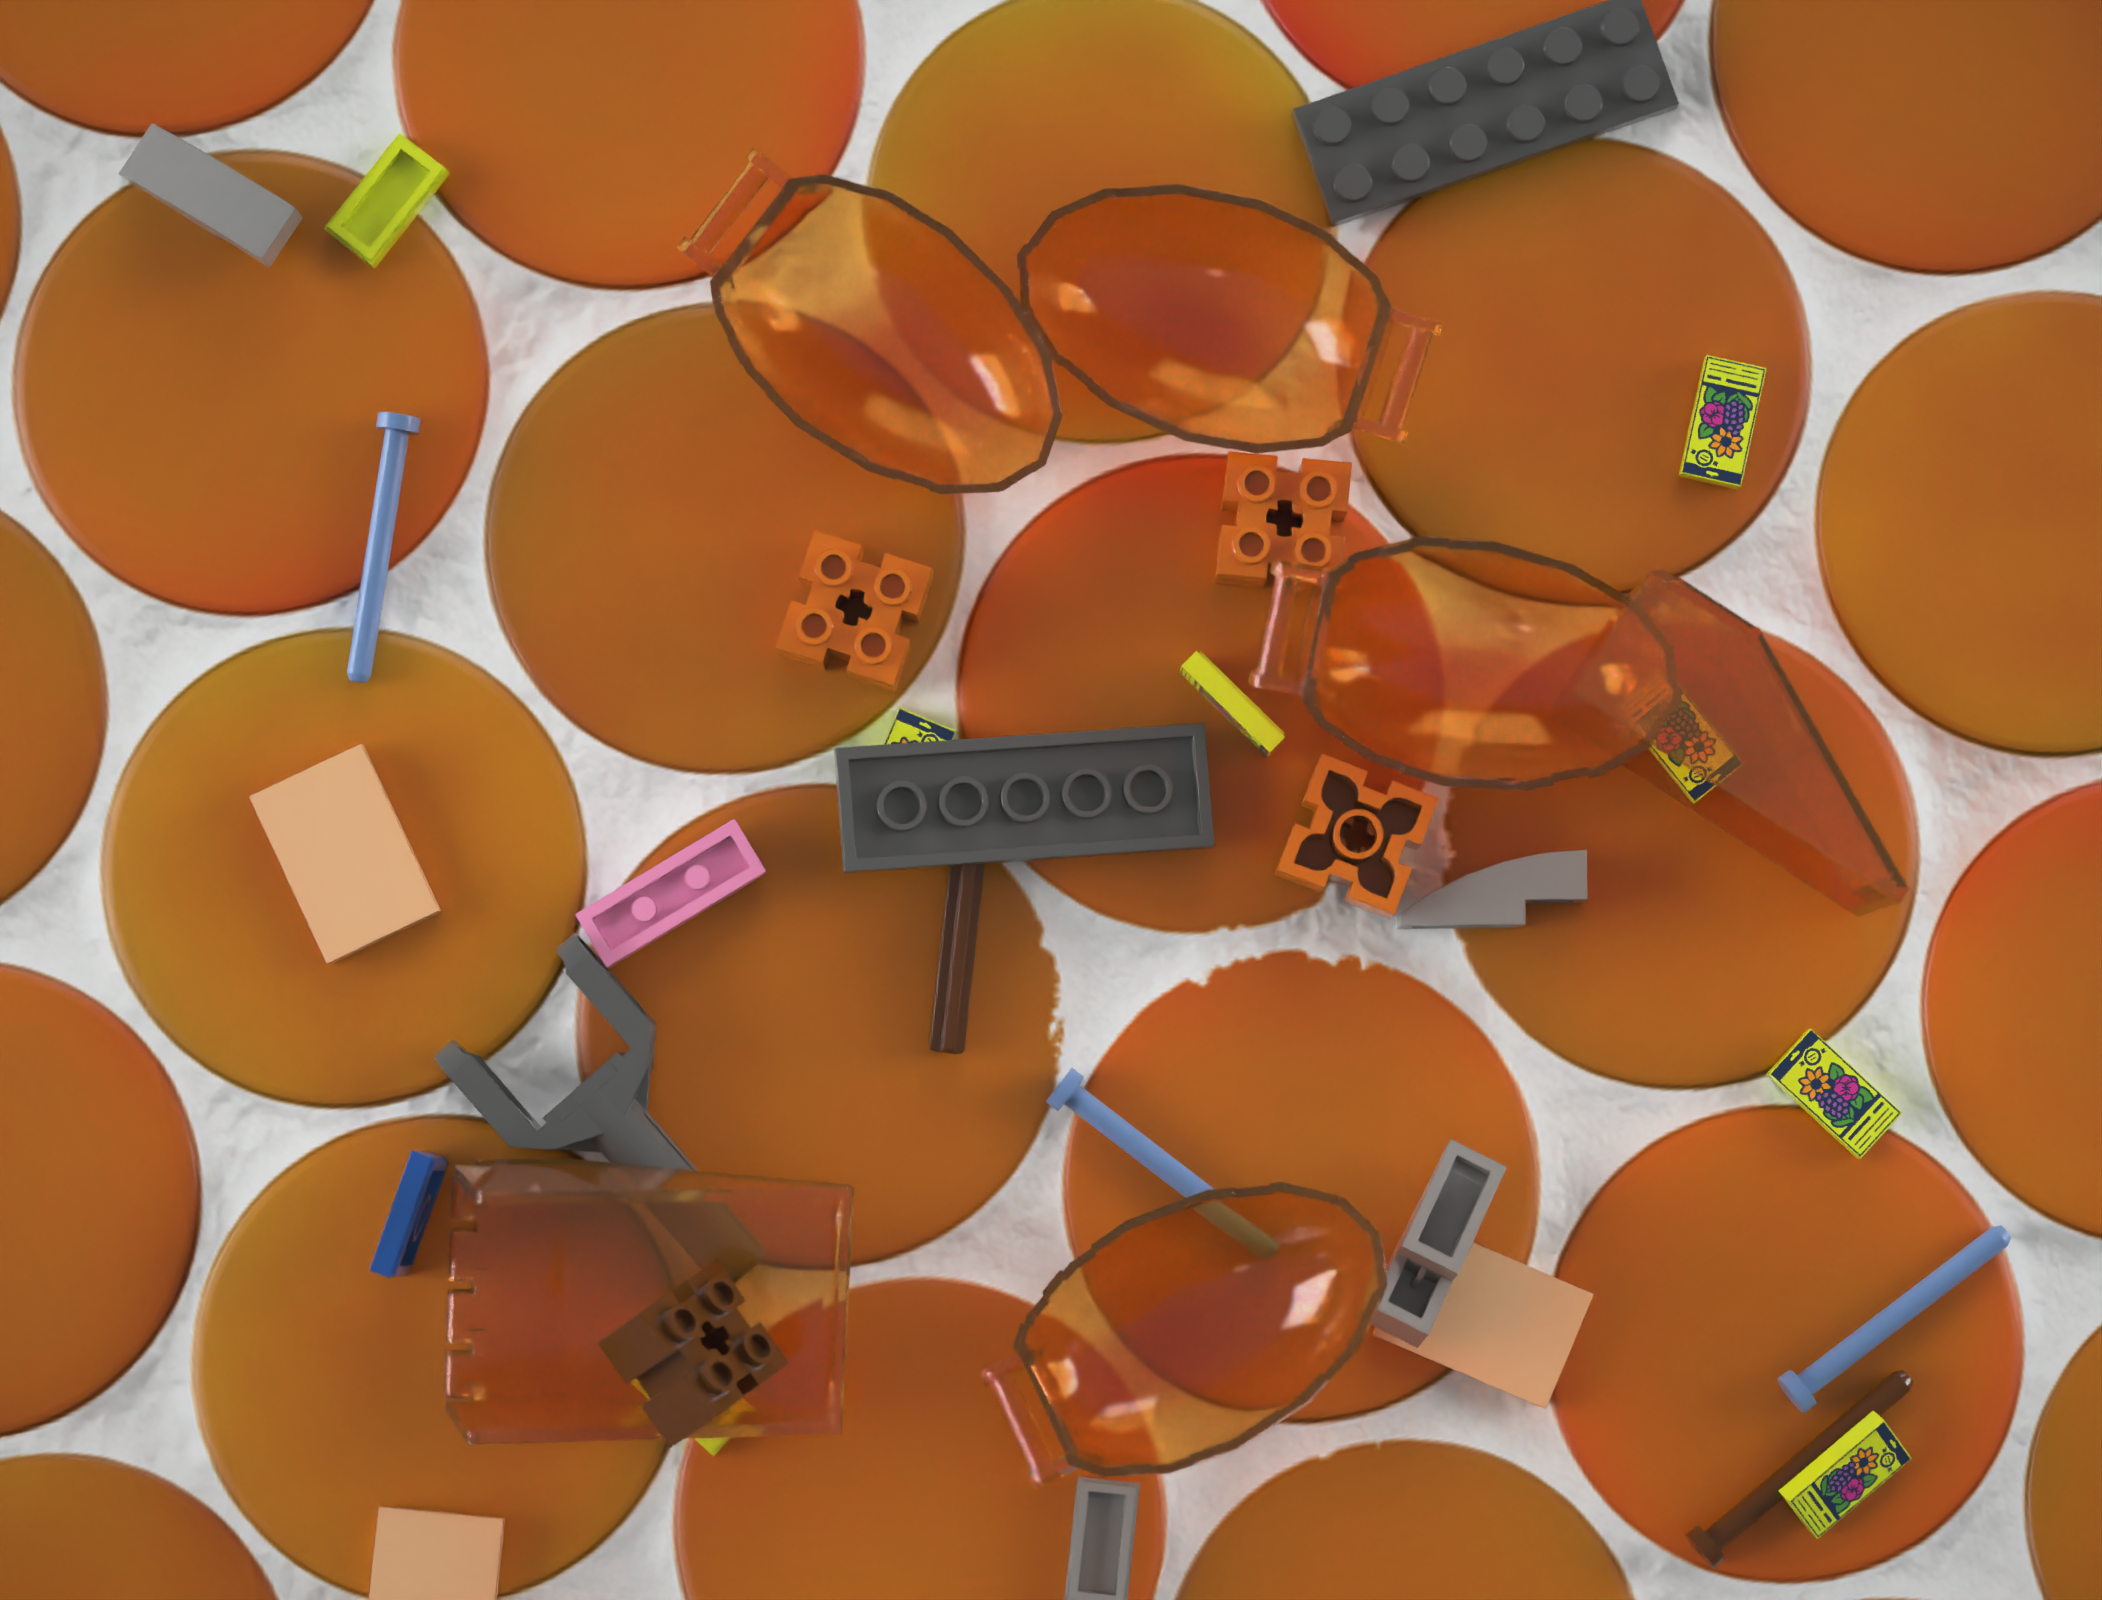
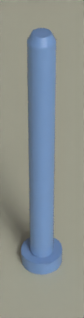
[347,412,421,683]
[1046,1068,1280,1258]
[1777,1225,2011,1414]

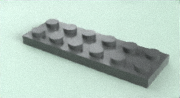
[1292,0,1679,227]
[834,723,1215,874]

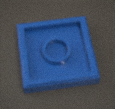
[369,1150,449,1278]

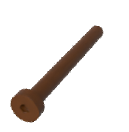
[1685,1370,1913,1569]

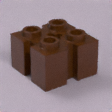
[597,1259,789,1448]

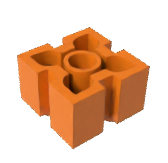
[1215,451,1352,594]
[775,530,934,693]
[1274,754,1439,919]

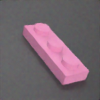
[575,819,767,968]

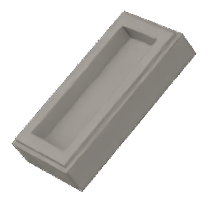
[1064,1476,1140,1600]

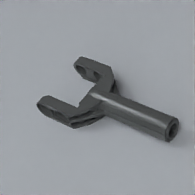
[434,933,768,1284]

